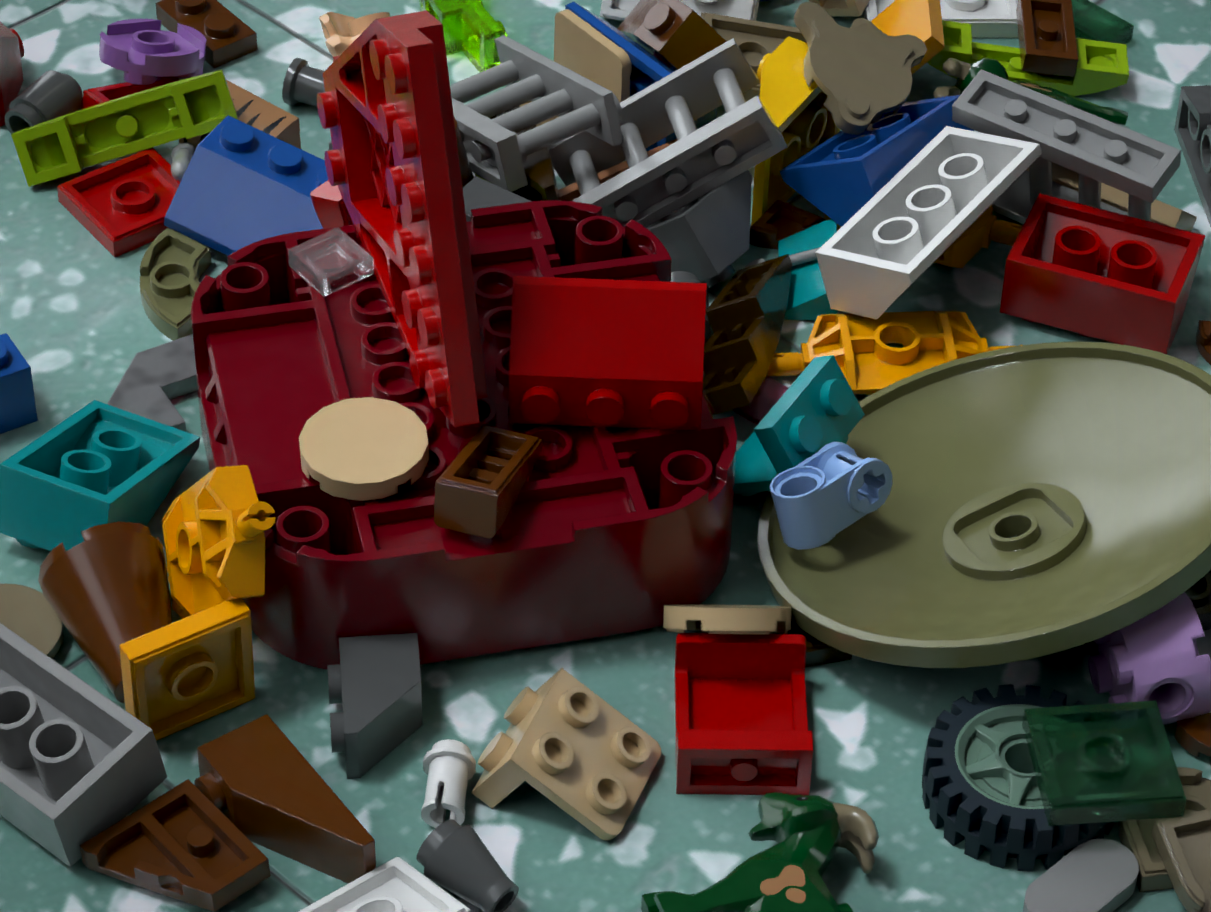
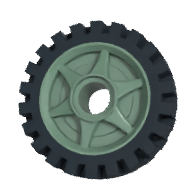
[922,684,1125,871]

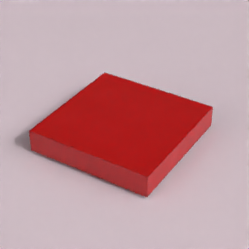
[57,147,180,257]

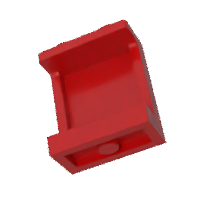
[674,633,813,795]

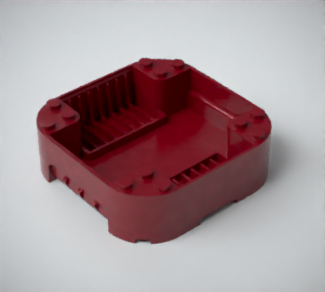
[191,200,737,670]

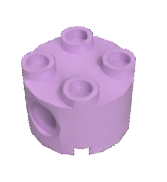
[1088,592,1211,734]

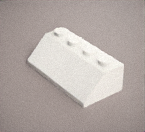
[815,126,1042,320]

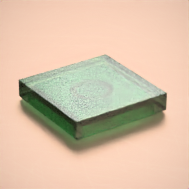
[1022,700,1187,826]

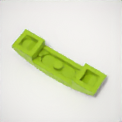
[927,20,1129,96]
[11,70,239,187]

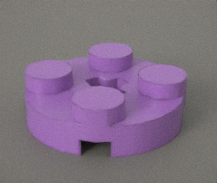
[99,19,206,85]

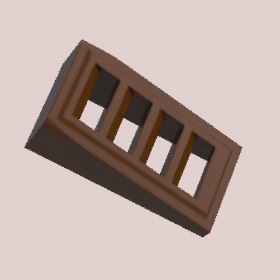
[434,425,543,538]

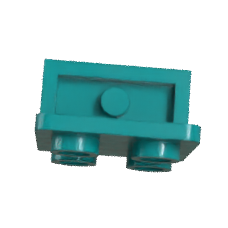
[734,355,865,496]

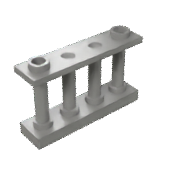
[450,35,623,192]
[547,38,788,228]
[952,69,1181,224]

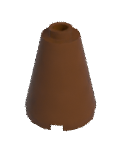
[38,521,172,704]

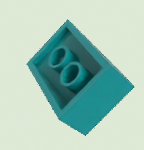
[0,400,200,551]

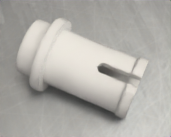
[421,739,476,828]

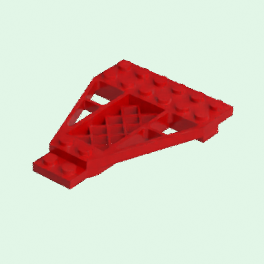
[317,10,488,427]

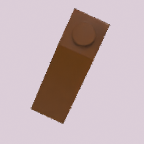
[617,0,727,71]
[194,714,376,883]

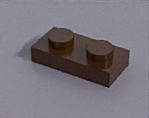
[155,0,258,68]
[1016,0,1078,77]

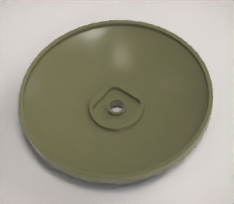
[757,341,1211,668]

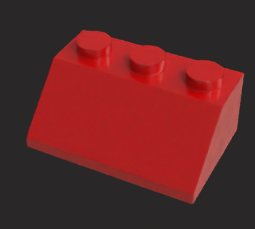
[1000,193,1205,354]
[509,276,707,431]

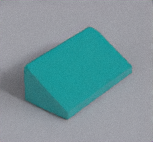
[778,219,838,321]

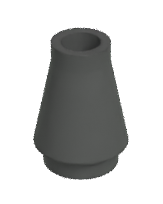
[417,819,519,912]

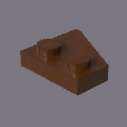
[79,779,271,912]

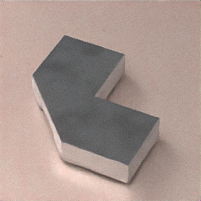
[107,335,198,432]

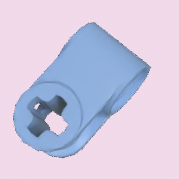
[770,442,893,550]

